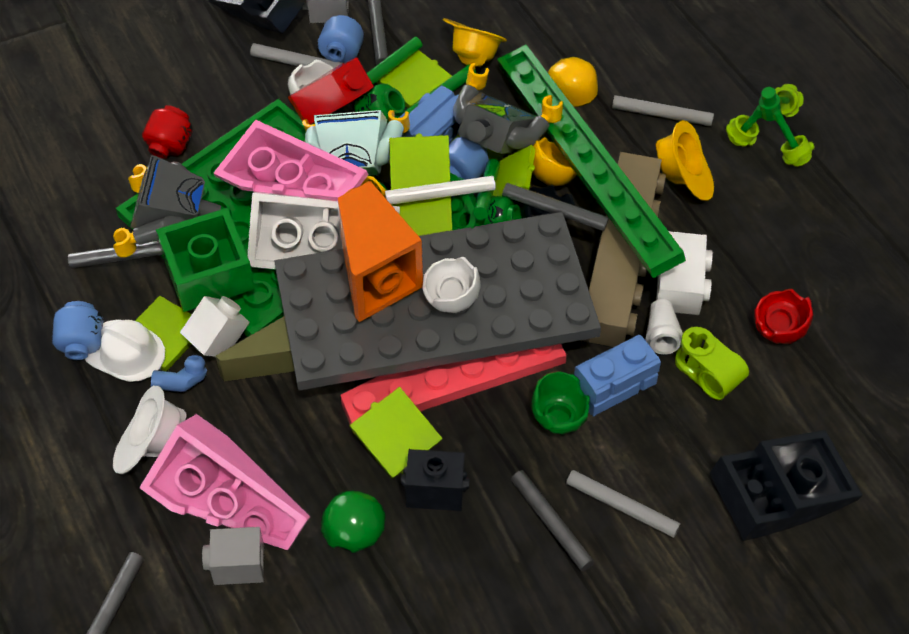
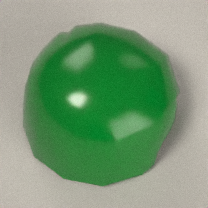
[531,371,590,434]
[321,490,385,553]

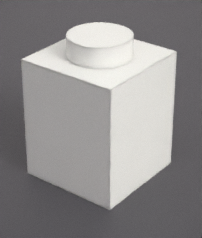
[180,296,250,357]

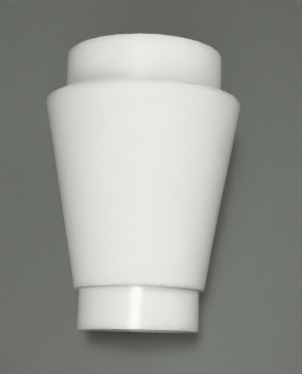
[646,299,683,354]

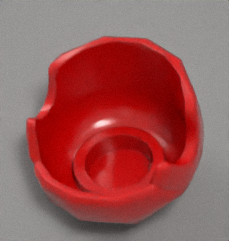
[754,289,813,344]

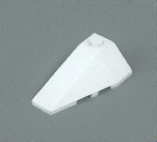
[247,192,400,269]

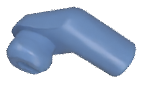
[151,355,207,392]

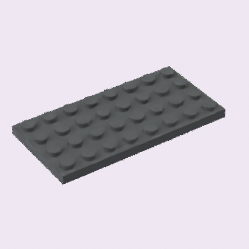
[274,212,601,391]

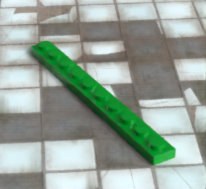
[497,45,686,278]

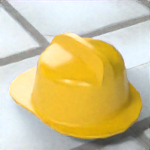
[443,18,507,67]
[656,120,714,201]

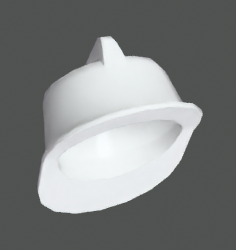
[85,320,165,382]
[113,386,186,474]

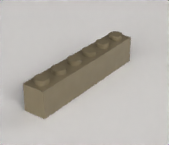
[580,152,666,347]

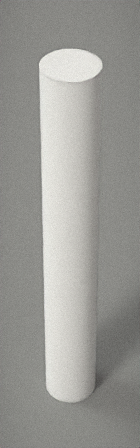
[385,176,495,205]

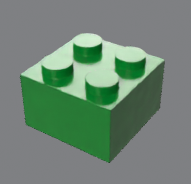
[156,208,255,312]

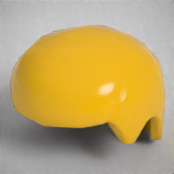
[548,57,598,106]
[532,137,577,186]

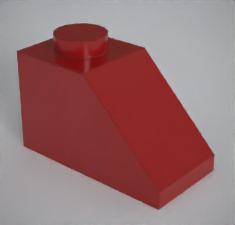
[288,57,374,124]

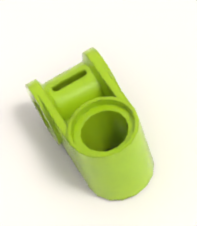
[675,327,749,400]

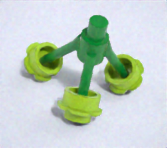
[726,84,815,166]

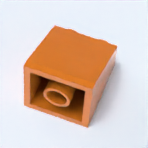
[338,181,423,322]

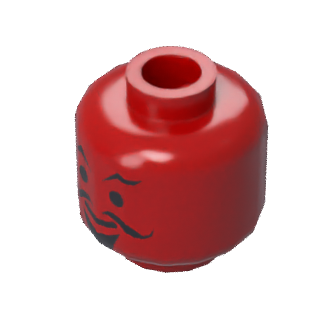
[142,105,193,159]

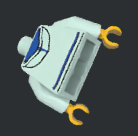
[302,110,410,175]

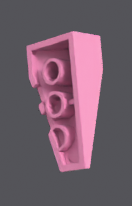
[214,120,369,201]
[140,414,310,550]

